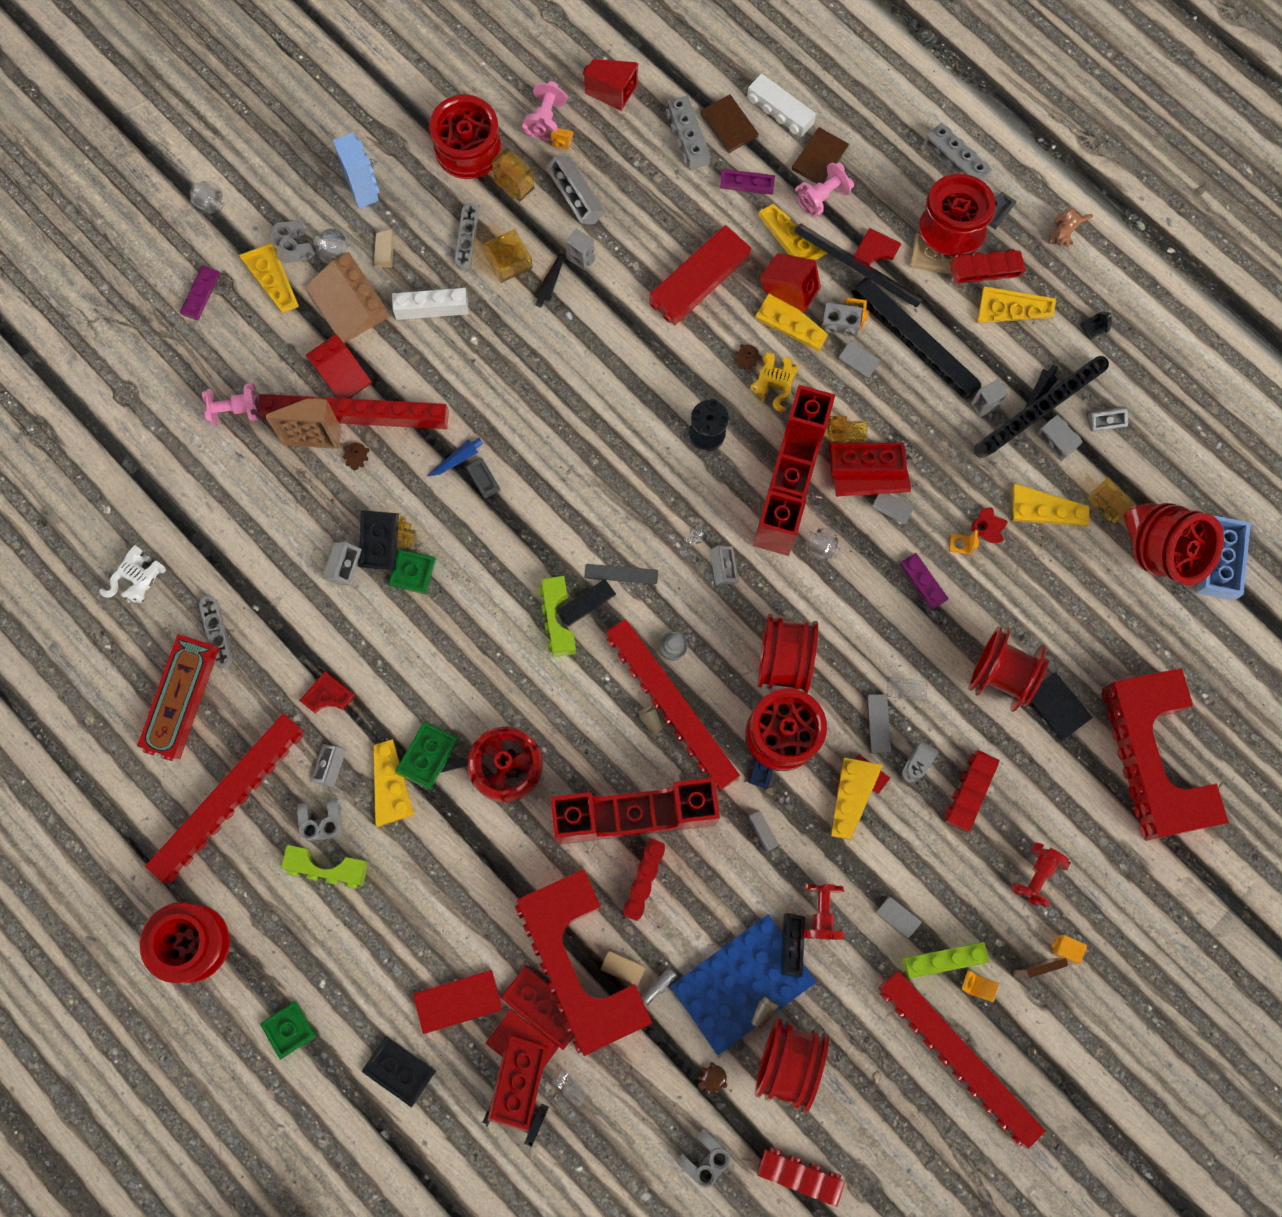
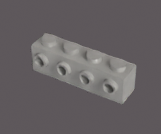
[665,95,710,170]
[923,122,992,182]
[546,155,605,224]

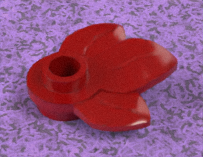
[971,507,1008,544]

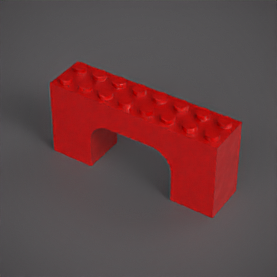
[753,384,836,556]
[1101,668,1229,841]
[550,777,720,845]
[515,869,652,1056]

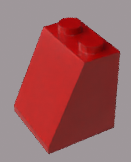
[583,59,638,111]
[760,253,821,312]

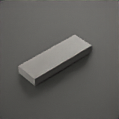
[867,694,891,754]

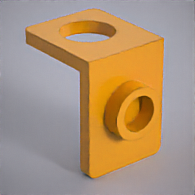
[551,128,573,150]
[844,298,869,330]
[949,530,979,555]
[962,970,999,1002]

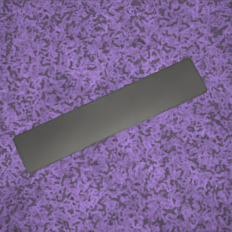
[585,564,658,584]

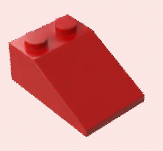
[306,334,372,399]

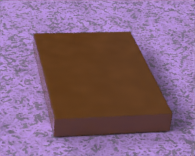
[701,94,759,153]
[791,127,849,184]
[1011,958,1068,978]

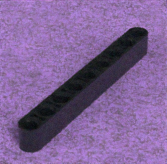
[851,277,981,400]
[974,356,1109,458]

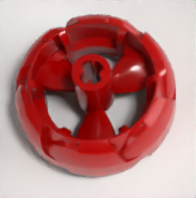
[467,726,543,803]

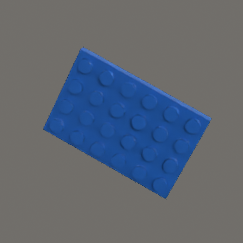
[670,914,816,1055]

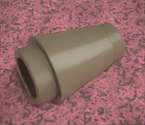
[638,704,663,735]
[751,996,779,1029]

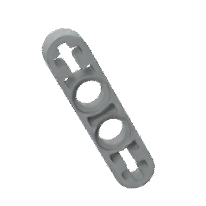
[455,203,479,271]
[199,596,233,668]

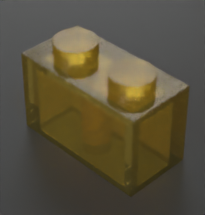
[1087,477,1136,523]

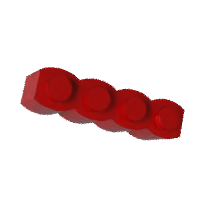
[949,249,1026,284]
[944,750,1000,833]
[623,839,665,921]
[756,1147,845,1207]

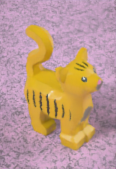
[750,352,798,412]

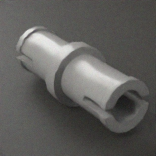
[640,967,677,1006]

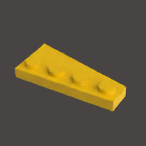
[758,204,828,260]
[239,243,299,313]
[977,286,1056,323]
[755,294,828,352]
[1012,484,1090,526]
[374,739,415,827]
[831,758,883,840]

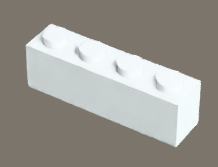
[747,73,816,137]
[392,288,469,320]

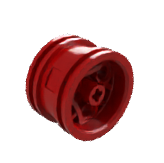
[429,94,502,179]
[1133,503,1224,585]
[757,614,818,693]
[745,688,827,771]
[754,1017,829,1114]

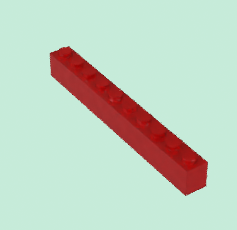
[258,394,449,429]
[606,619,740,792]
[145,713,305,884]
[878,971,1046,1149]

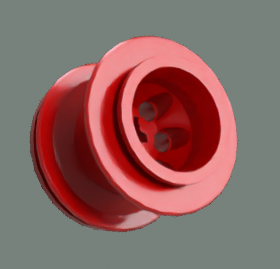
[919,173,995,256]
[968,626,1049,712]
[139,902,230,983]

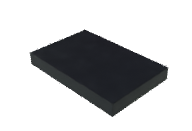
[358,510,399,571]
[1030,671,1093,741]
[361,1035,436,1108]

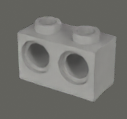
[565,228,595,270]
[821,302,862,336]
[971,379,1008,418]

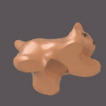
[1048,208,1093,247]

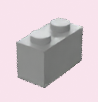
[1036,415,1083,461]
[323,542,362,585]

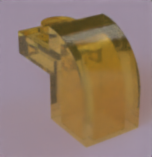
[828,416,868,443]

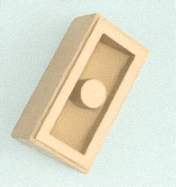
[374,229,394,268]
[600,951,646,986]

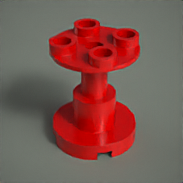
[1011,843,1071,908]
[803,884,844,940]

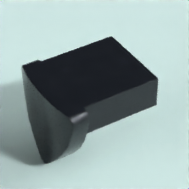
[1080,311,1112,340]

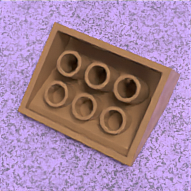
[305,251,389,343]
[266,397,341,449]

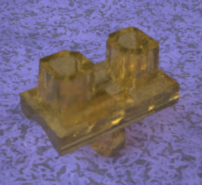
[398,516,418,549]

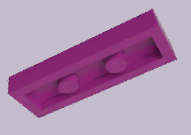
[720,169,775,195]
[180,265,220,321]
[900,553,949,610]

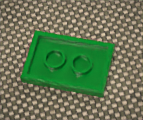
[395,722,459,790]

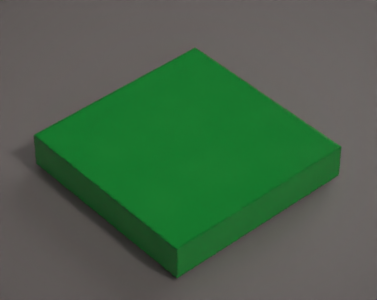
[388,549,436,595]
[260,1001,317,1060]

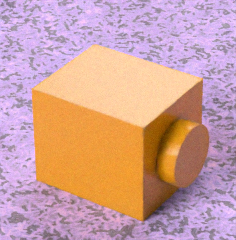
[1052,935,1088,965]

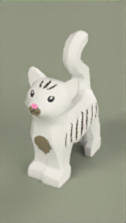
[99,545,166,603]

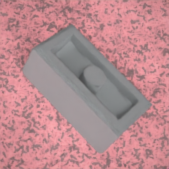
[838,340,880,379]
[1087,406,1128,432]
[872,494,914,524]
[710,546,739,585]
[310,744,346,788]
[747,811,779,852]
[876,896,922,938]

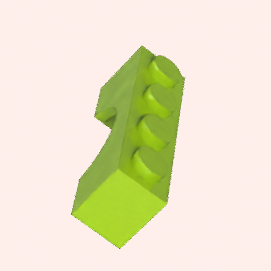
[539,576,577,657]
[281,845,369,889]
[901,942,990,979]

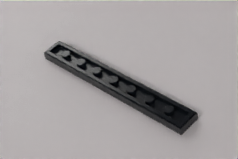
[794,223,923,307]

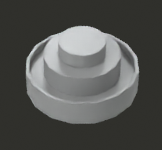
[659,632,688,661]

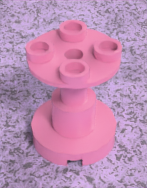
[522,81,568,141]
[795,162,854,218]
[202,383,260,426]

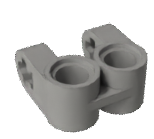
[270,221,315,263]
[901,741,938,783]
[297,798,343,842]
[676,1129,730,1188]

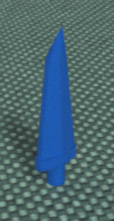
[428,438,483,476]

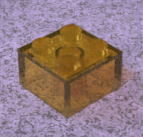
[492,147,535,202]
[483,229,533,283]

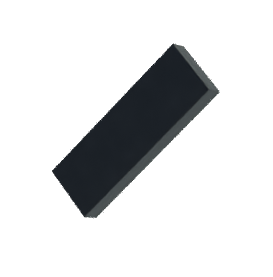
[558,579,616,627]
[781,913,805,978]

